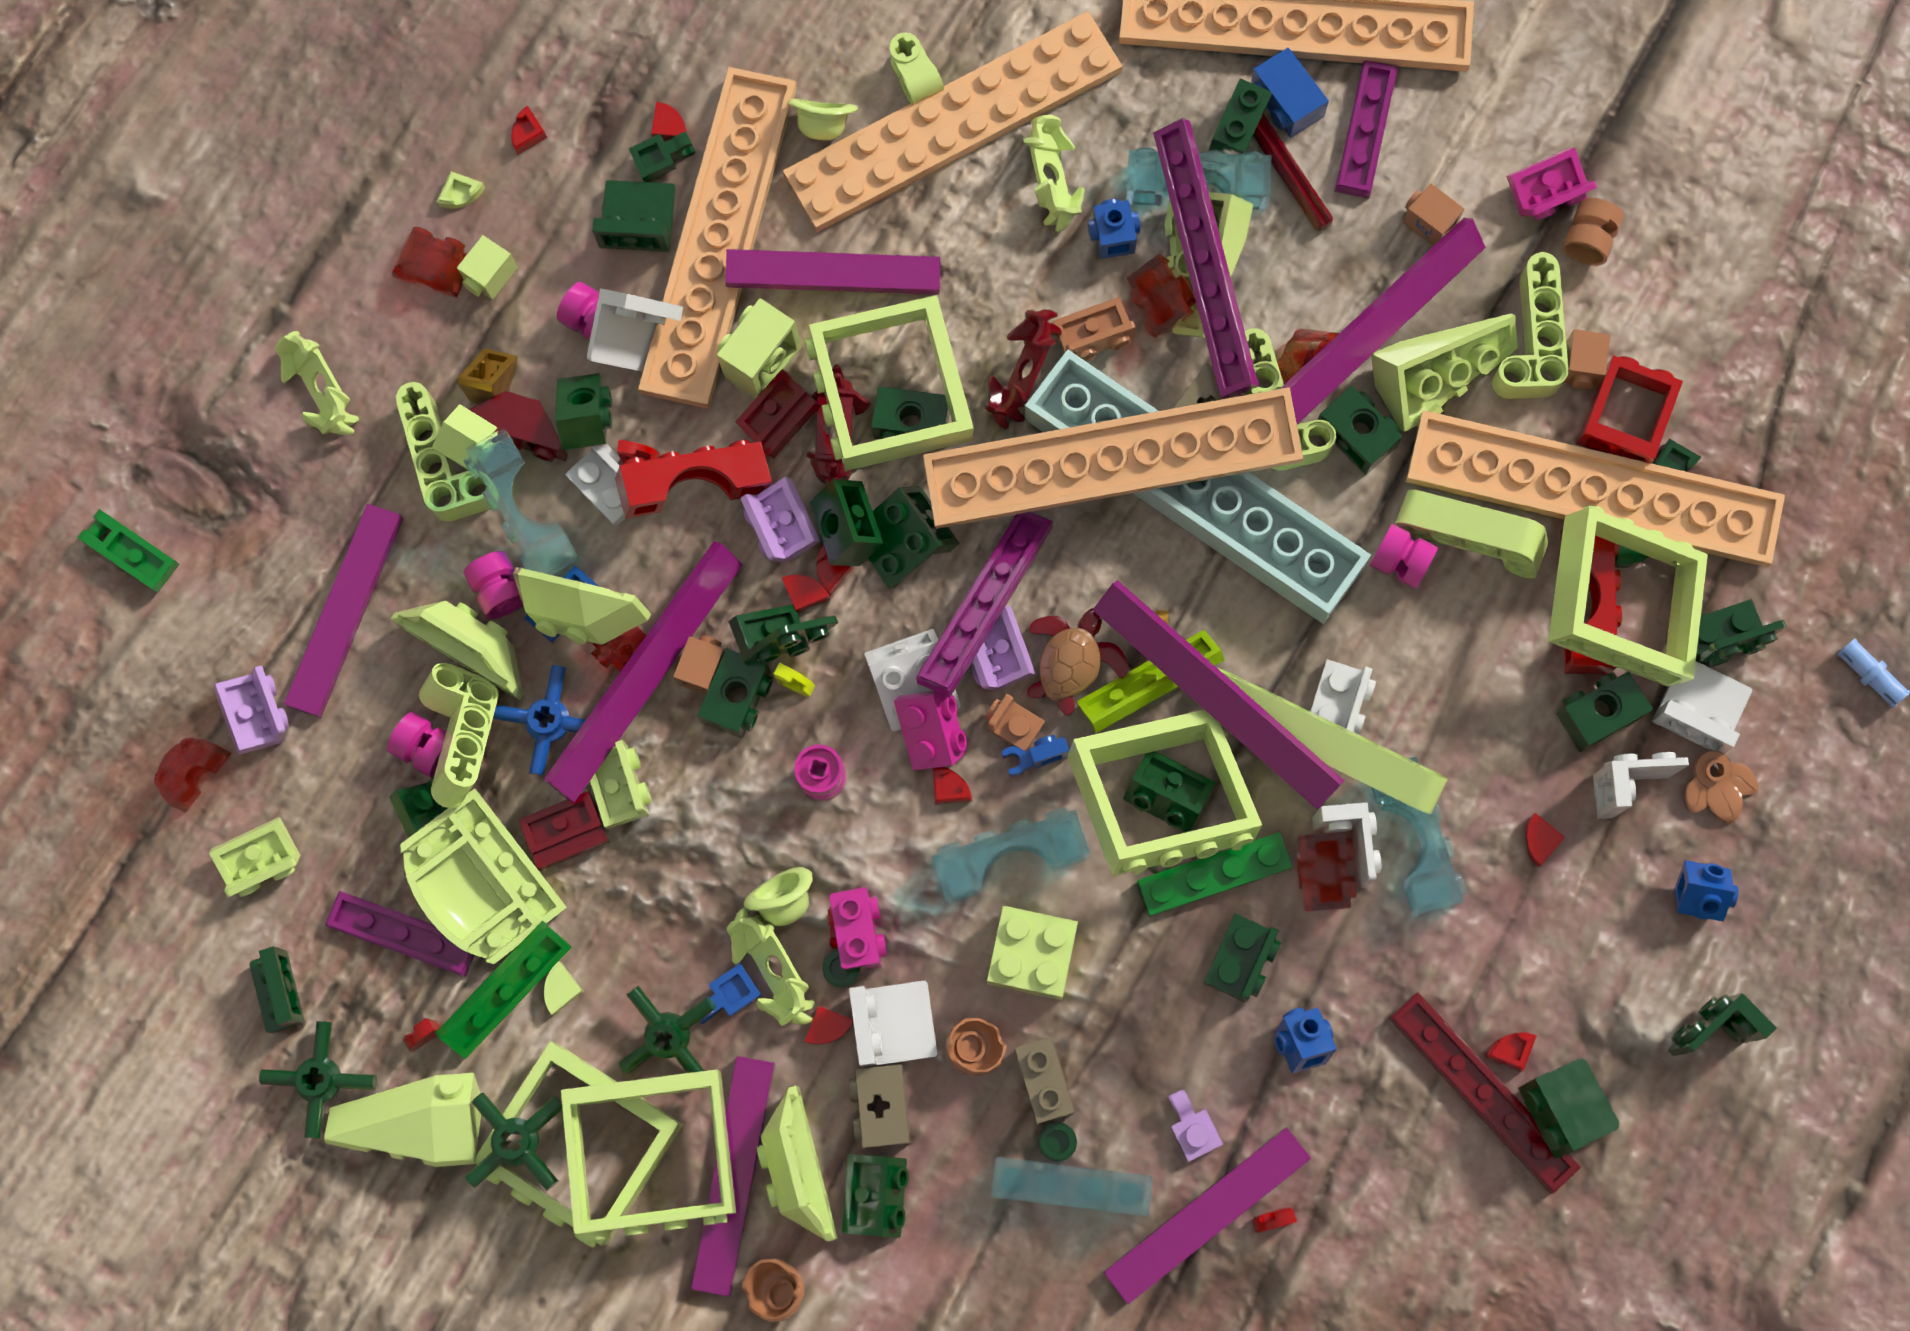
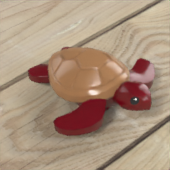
[1027,608,1129,717]

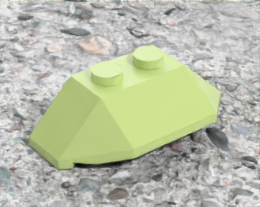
[513,567,651,645]
[391,601,524,701]
[757,1086,838,1241]

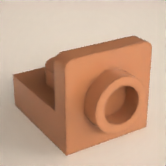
[985,694,1045,751]

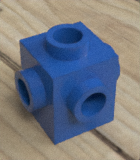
[1087,199,1140,259]
[1674,860,1738,922]
[1274,1008,1337,1074]

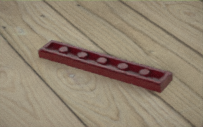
[1388,992,1581,1194]

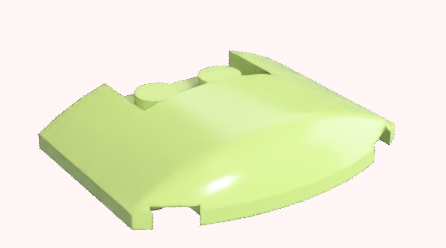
[400,788,567,964]

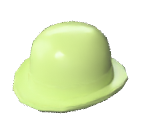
[787,98,859,140]
[744,867,813,926]

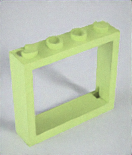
[804,295,974,471]
[1548,506,1708,686]
[1067,710,1262,876]
[475,1041,684,1248]
[561,1069,736,1241]

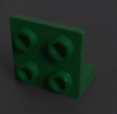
[592,180,676,252]
[868,486,960,588]
[1696,599,1787,668]
[1667,993,1777,1056]

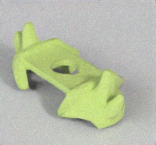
[1024,115,1085,233]
[275,331,359,435]
[727,907,815,1026]

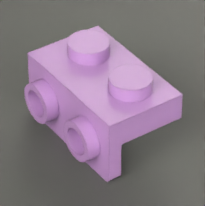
[741,477,821,563]
[972,605,1036,691]
[214,665,289,755]

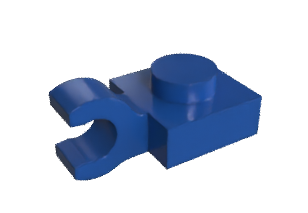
[1002,735,1070,777]
[700,963,762,1024]

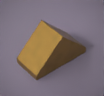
[458,348,518,403]

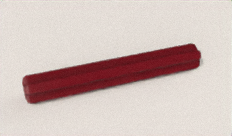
[1253,113,1333,231]

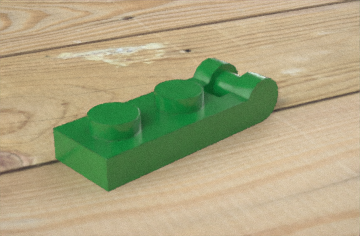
[77,509,180,593]

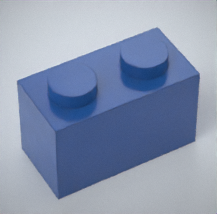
[1251,47,1329,138]

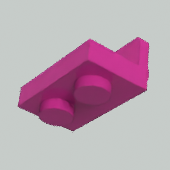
[1506,147,1597,220]
[894,691,967,771]
[829,887,887,969]

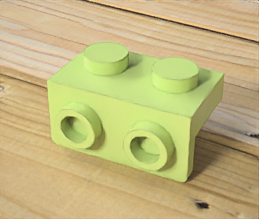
[590,740,652,829]
[209,817,301,897]

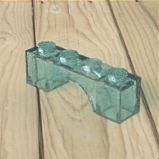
[1126,147,1271,210]
[463,427,580,575]
[1372,756,1466,918]
[932,808,1090,904]
[991,1157,1153,1216]

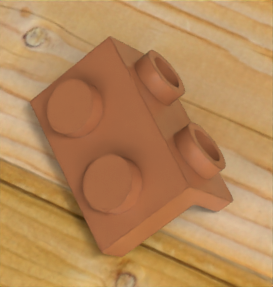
[1052,297,1136,362]

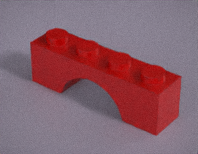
[615,440,772,519]
[1560,529,1622,675]

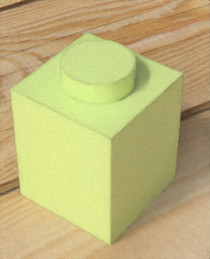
[457,235,518,300]
[432,404,497,471]

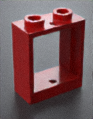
[1576,355,1683,463]

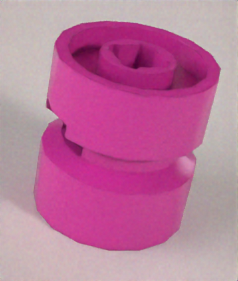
[556,282,599,341]
[1370,524,1438,589]
[463,551,523,620]
[387,711,447,778]
[794,744,847,801]

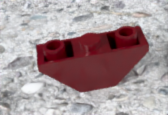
[468,391,568,462]

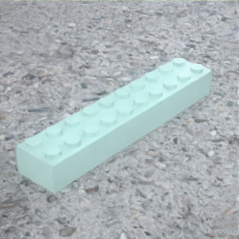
[1025,349,1371,624]

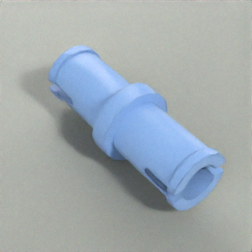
[1837,638,1910,708]

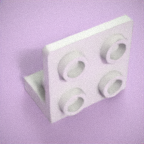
[587,288,683,372]
[864,629,961,731]
[1652,661,1752,754]
[1593,752,1689,819]
[1312,802,1382,888]
[849,981,938,1068]

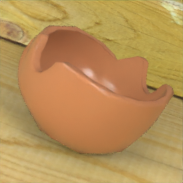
[945,1018,1007,1076]
[742,1259,805,1322]

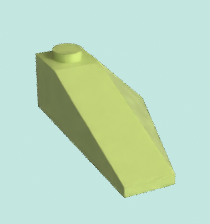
[1165,192,1253,338]
[1371,314,1518,432]
[324,1073,481,1167]

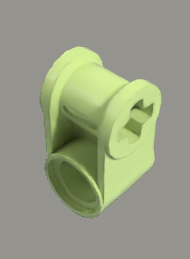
[889,32,944,105]

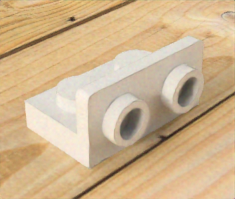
[565,444,625,528]
[1310,659,1376,735]

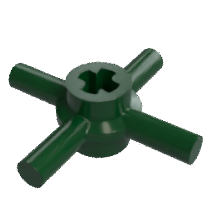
[619,986,716,1074]
[259,1021,377,1138]
[465,1092,562,1191]

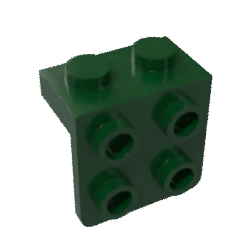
[728,604,838,663]
[1518,1059,1619,1159]

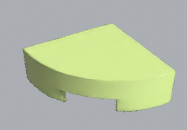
[437,172,485,209]
[544,961,584,1015]

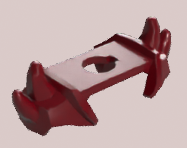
[984,309,1062,430]
[806,364,871,484]

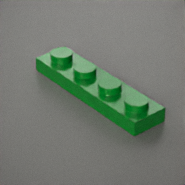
[1137,832,1293,917]
[435,920,572,1059]

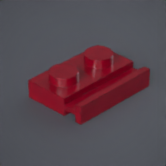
[735,369,821,459]
[518,791,610,871]

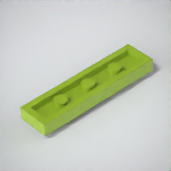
[1076,630,1225,733]

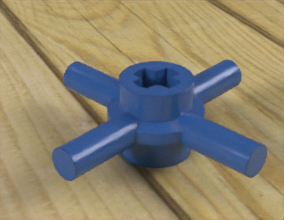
[493,665,586,776]

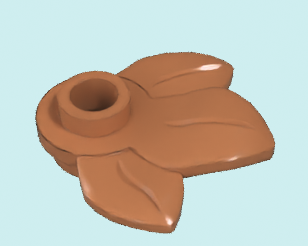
[1684,751,1758,823]

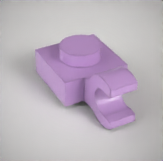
[1168,1089,1223,1162]

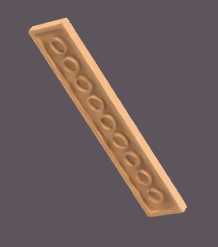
[1119,0,1474,72]
[783,11,1123,233]
[638,67,797,409]
[923,387,1303,529]
[1405,410,1785,568]

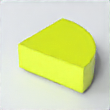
[773,662,815,697]

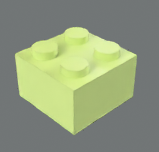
[717,298,802,399]
[987,906,1078,1001]

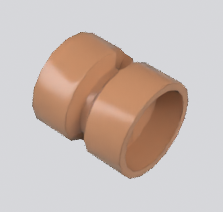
[1562,198,1624,266]

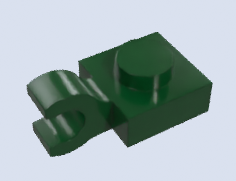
[628,132,696,182]

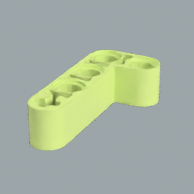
[1492,252,1568,399]
[1245,328,1336,471]
[396,382,499,522]
[1395,490,1549,578]
[419,663,498,808]

